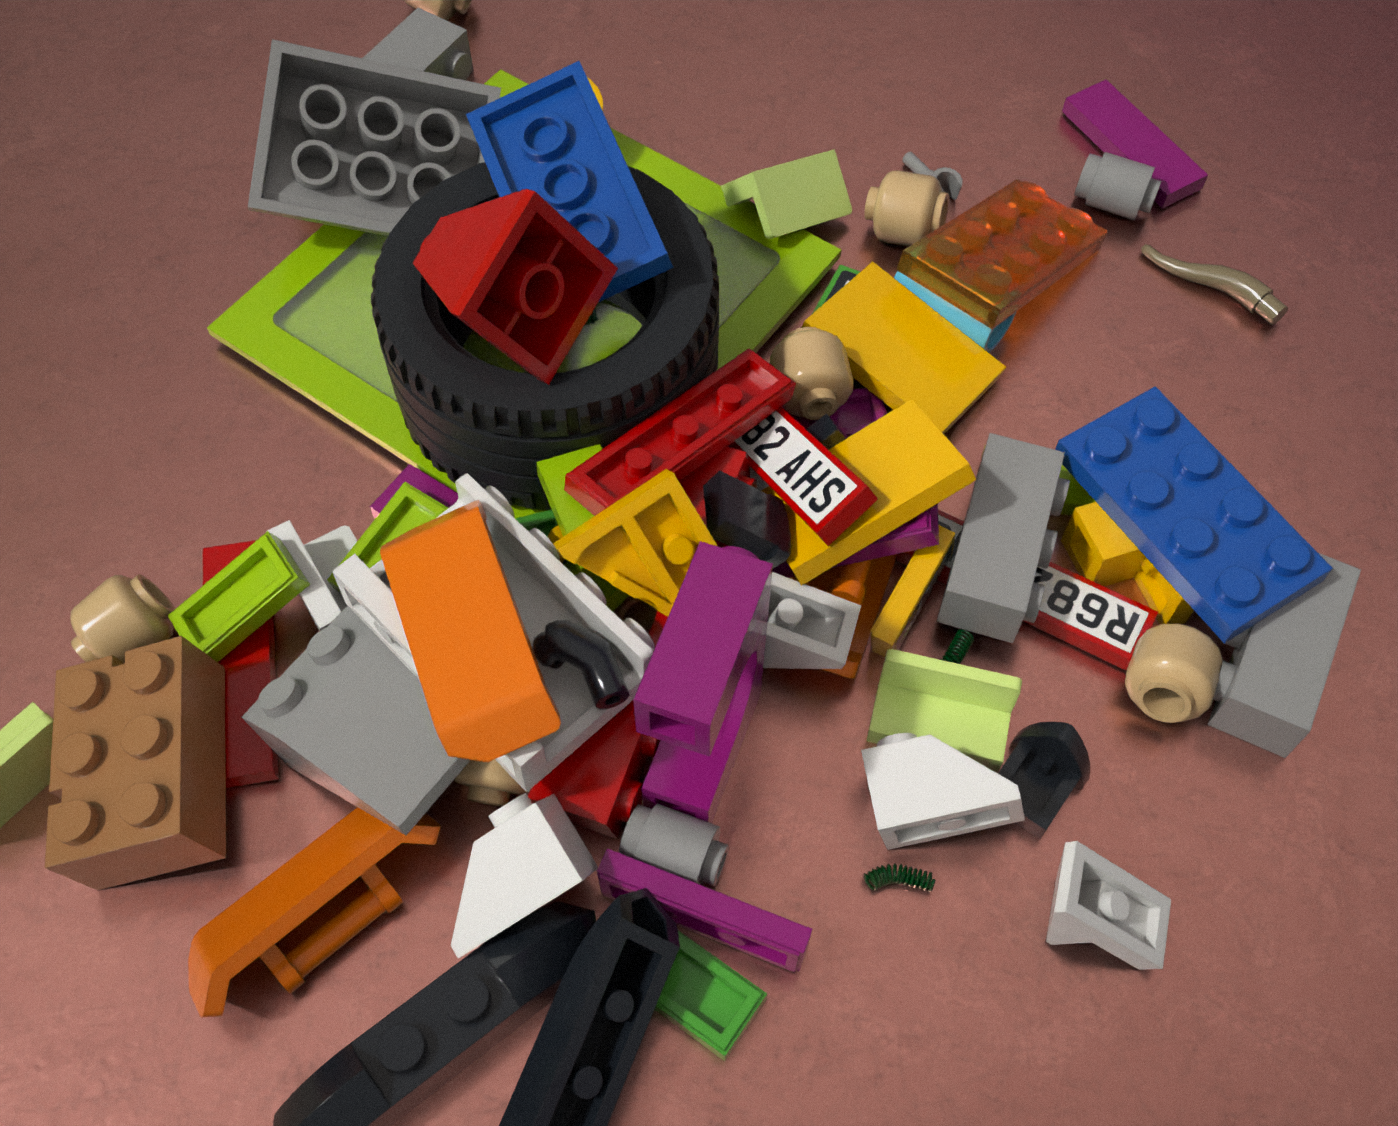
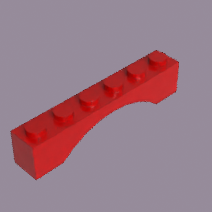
[528,447,757,839]

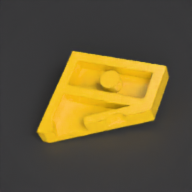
[553,469,717,617]

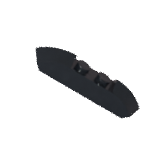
[499,888,680,1126]
[273,901,596,1126]

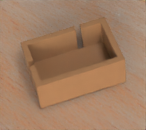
[45,636,226,891]

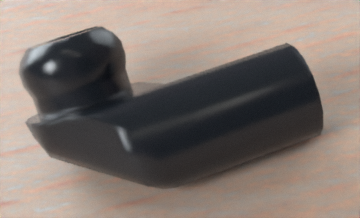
[532,620,630,710]

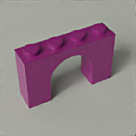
[633,541,773,823]

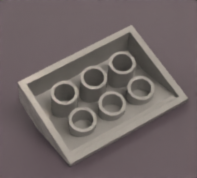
[248,39,501,236]
[242,606,470,835]

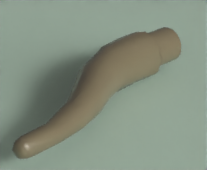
[1141,244,1288,325]

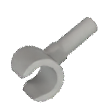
[902,152,962,200]

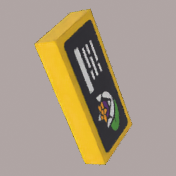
[870,525,956,657]

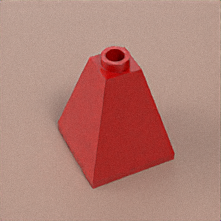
[413,189,618,385]

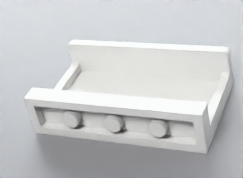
[332,473,655,792]

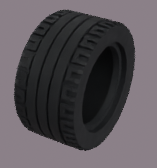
[370,162,719,510]

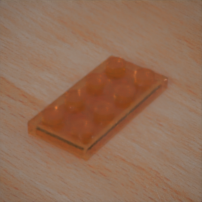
[896,179,1108,329]

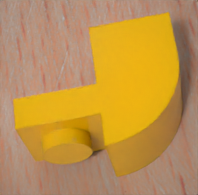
[1061,502,1194,625]

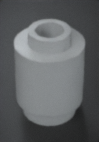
[1074,152,1162,220]
[619,803,729,886]

